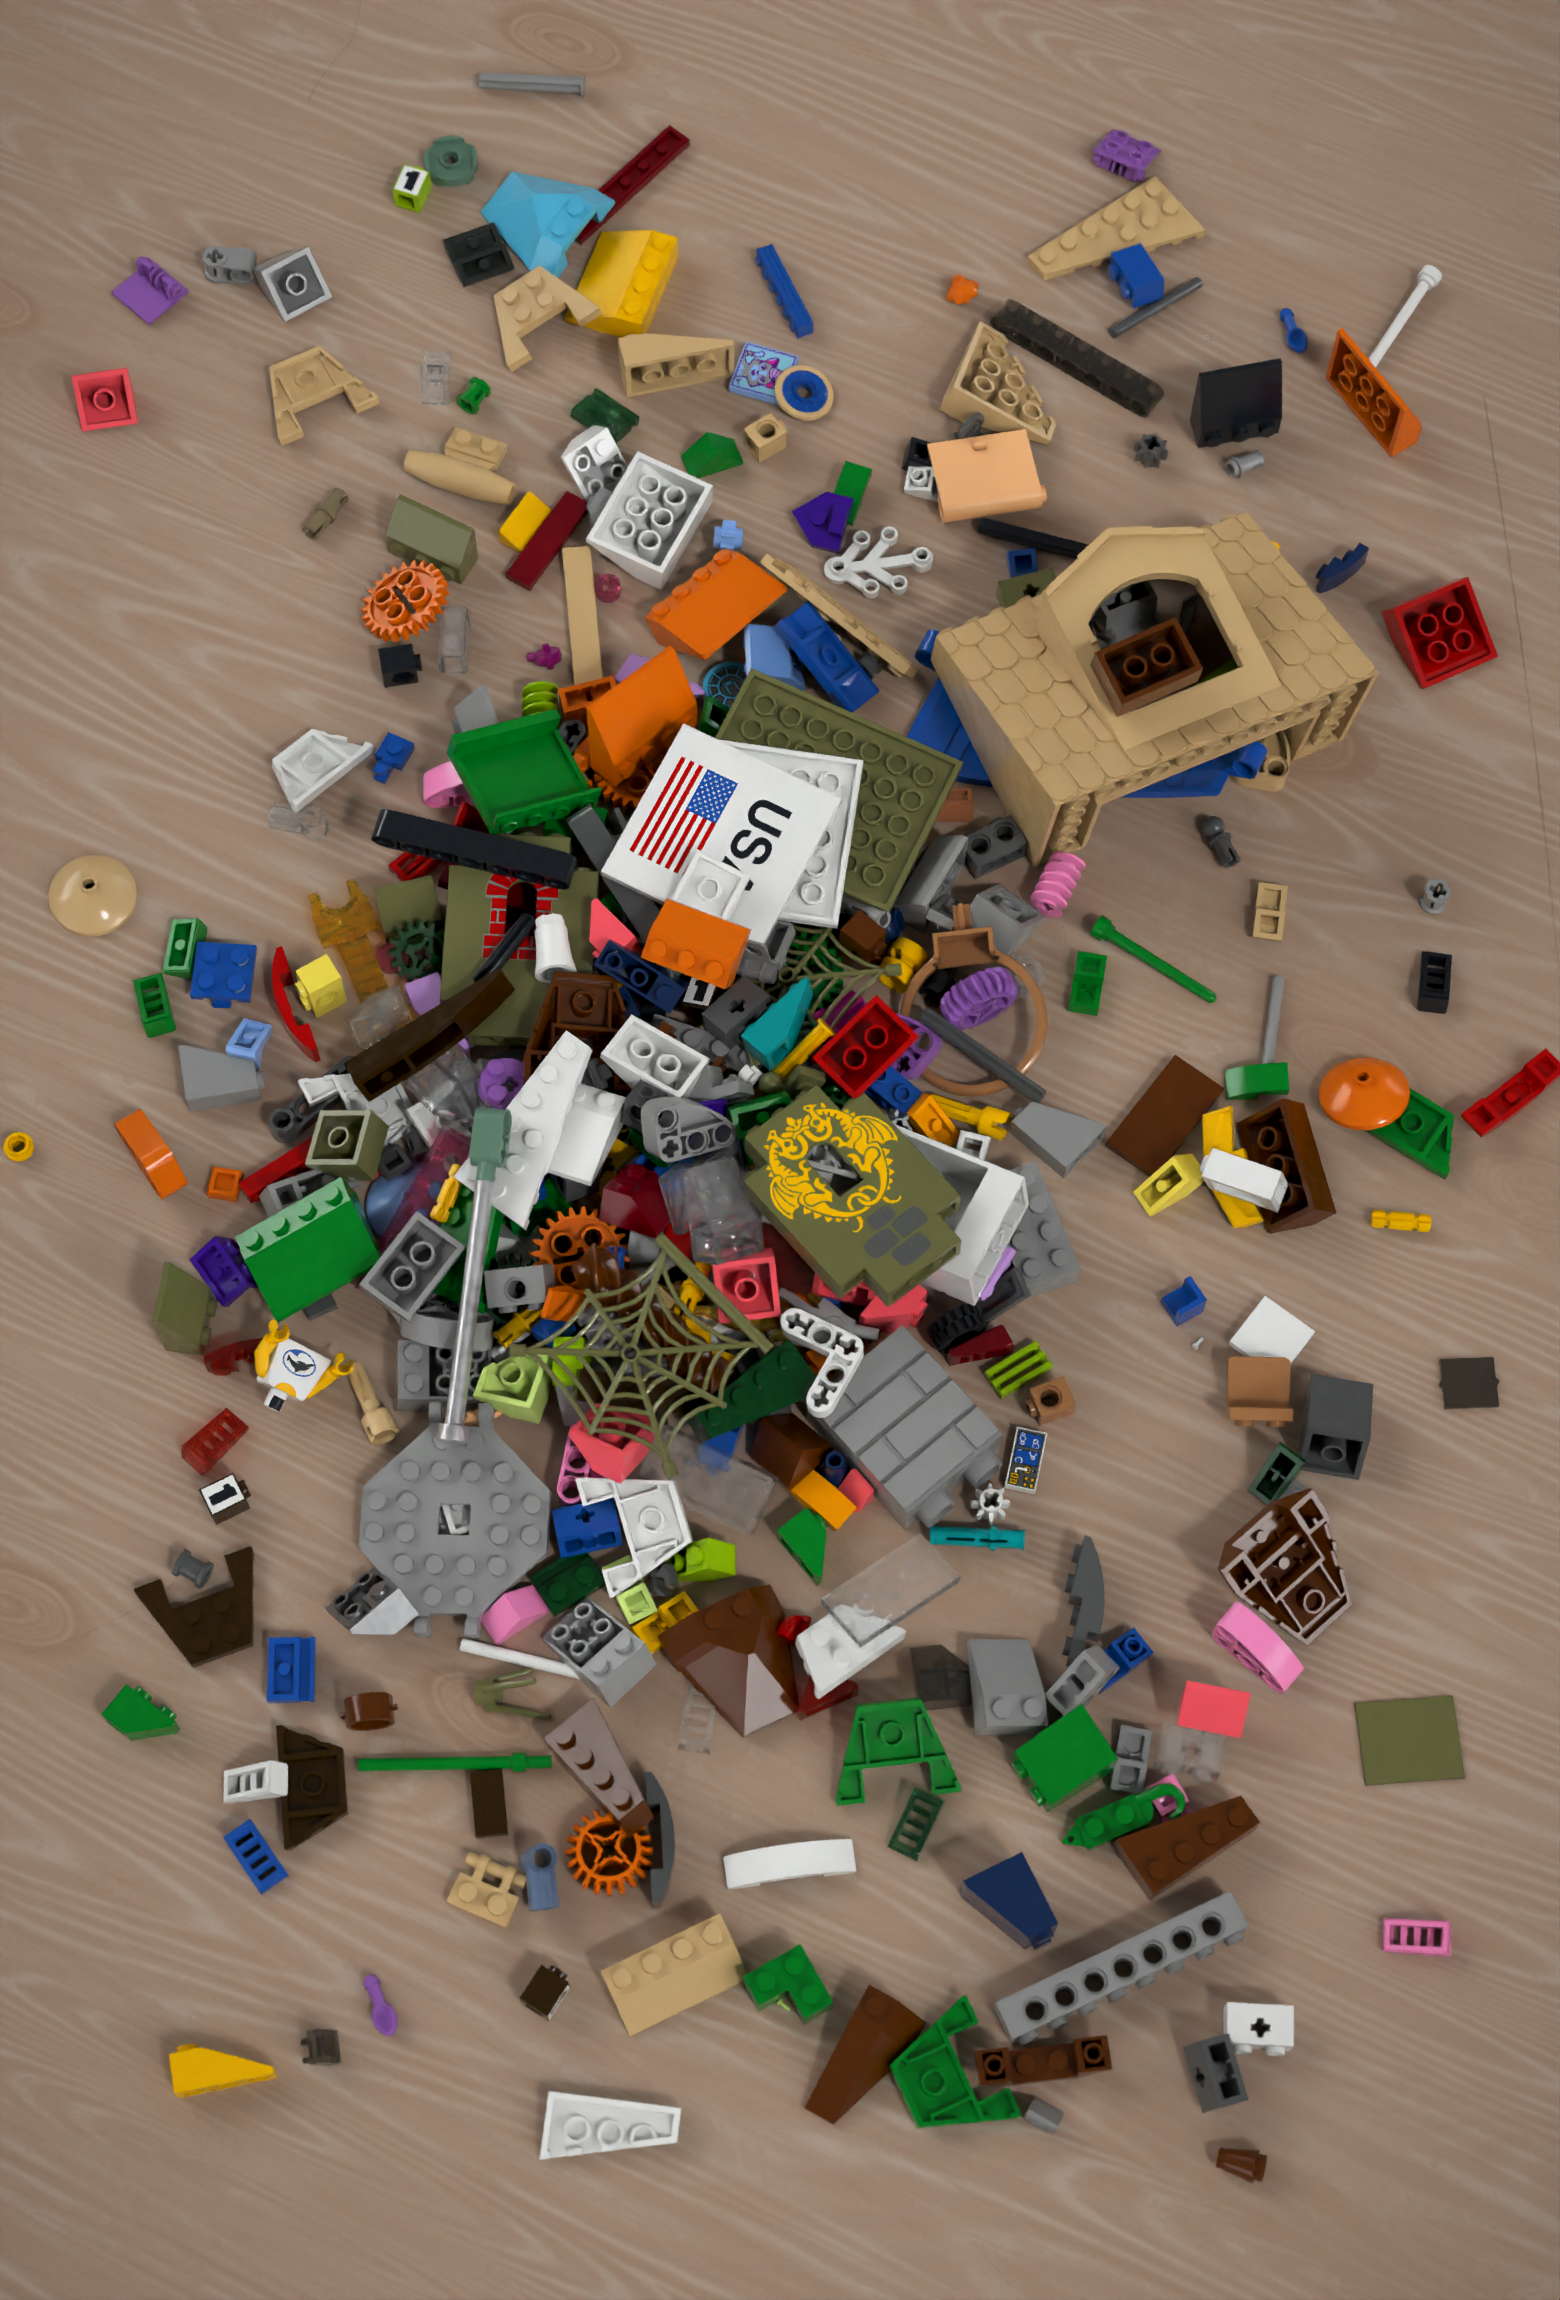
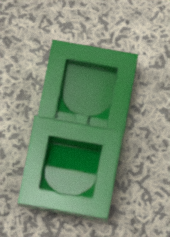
[834,461,872,526]
[1068,951,1107,1016]
[1225,1062,1289,1100]

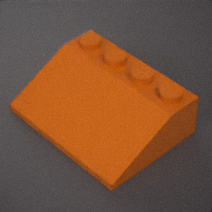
[1326,328,1422,457]
[644,548,787,661]
[586,646,698,786]

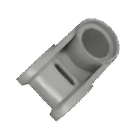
[202,246,257,285]

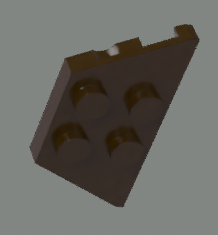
[276,1725,348,1851]

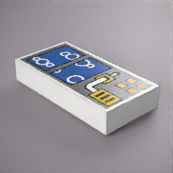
[1004,1427,1047,1495]

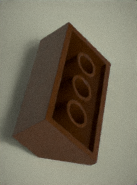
[1236,1099,1336,1234]

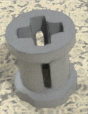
[1420,878,1451,915]

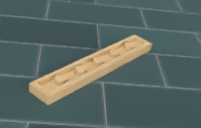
[562,546,603,685]

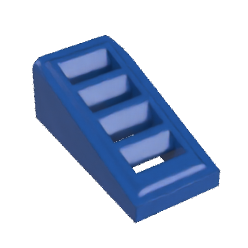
[223,1819,289,1895]

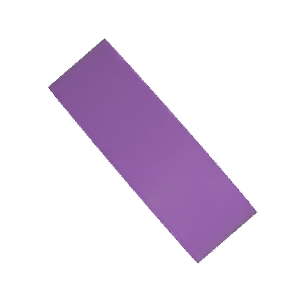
[846,1013,942,1080]

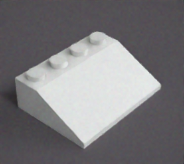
[586,451,713,590]

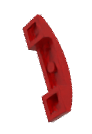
[272,946,321,1062]
[1461,1048,1560,1137]

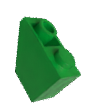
[101,1684,180,1741]

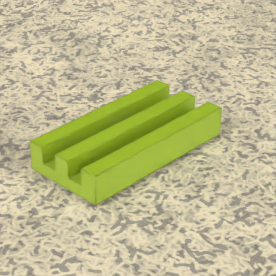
[984,1341,1053,1399]

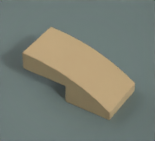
[1252,882,1288,941]

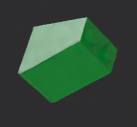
[1012,1704,1118,1812]

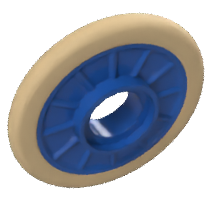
[775,365,834,421]

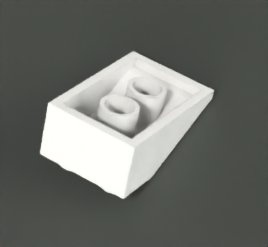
[600,1015,710,1099]
[548,1083,626,1186]

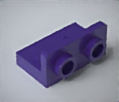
[189,1236,259,1307]

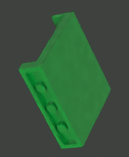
[446,709,602,835]

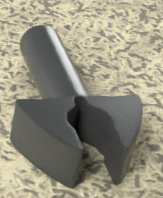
[647,1563,679,1596]

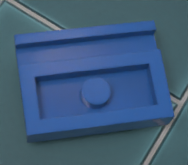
[267,1637,316,1704]

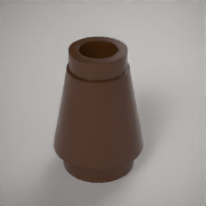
[1216,2147,1267,2184]

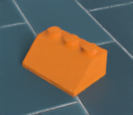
[641,899,752,989]

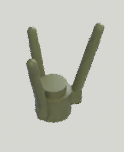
[474,1667,551,1720]

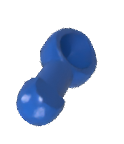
[1279,308,1308,353]

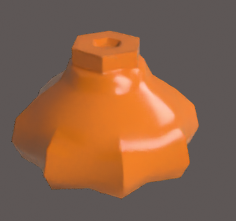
[947,274,979,305]

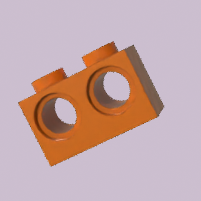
[558,675,616,727]

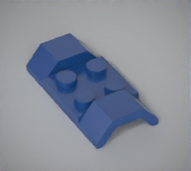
[774,601,880,713]

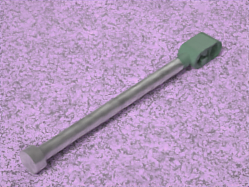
[436,1107,512,1444]

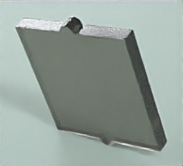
[1439,1357,1499,1409]

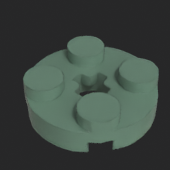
[424,136,478,187]

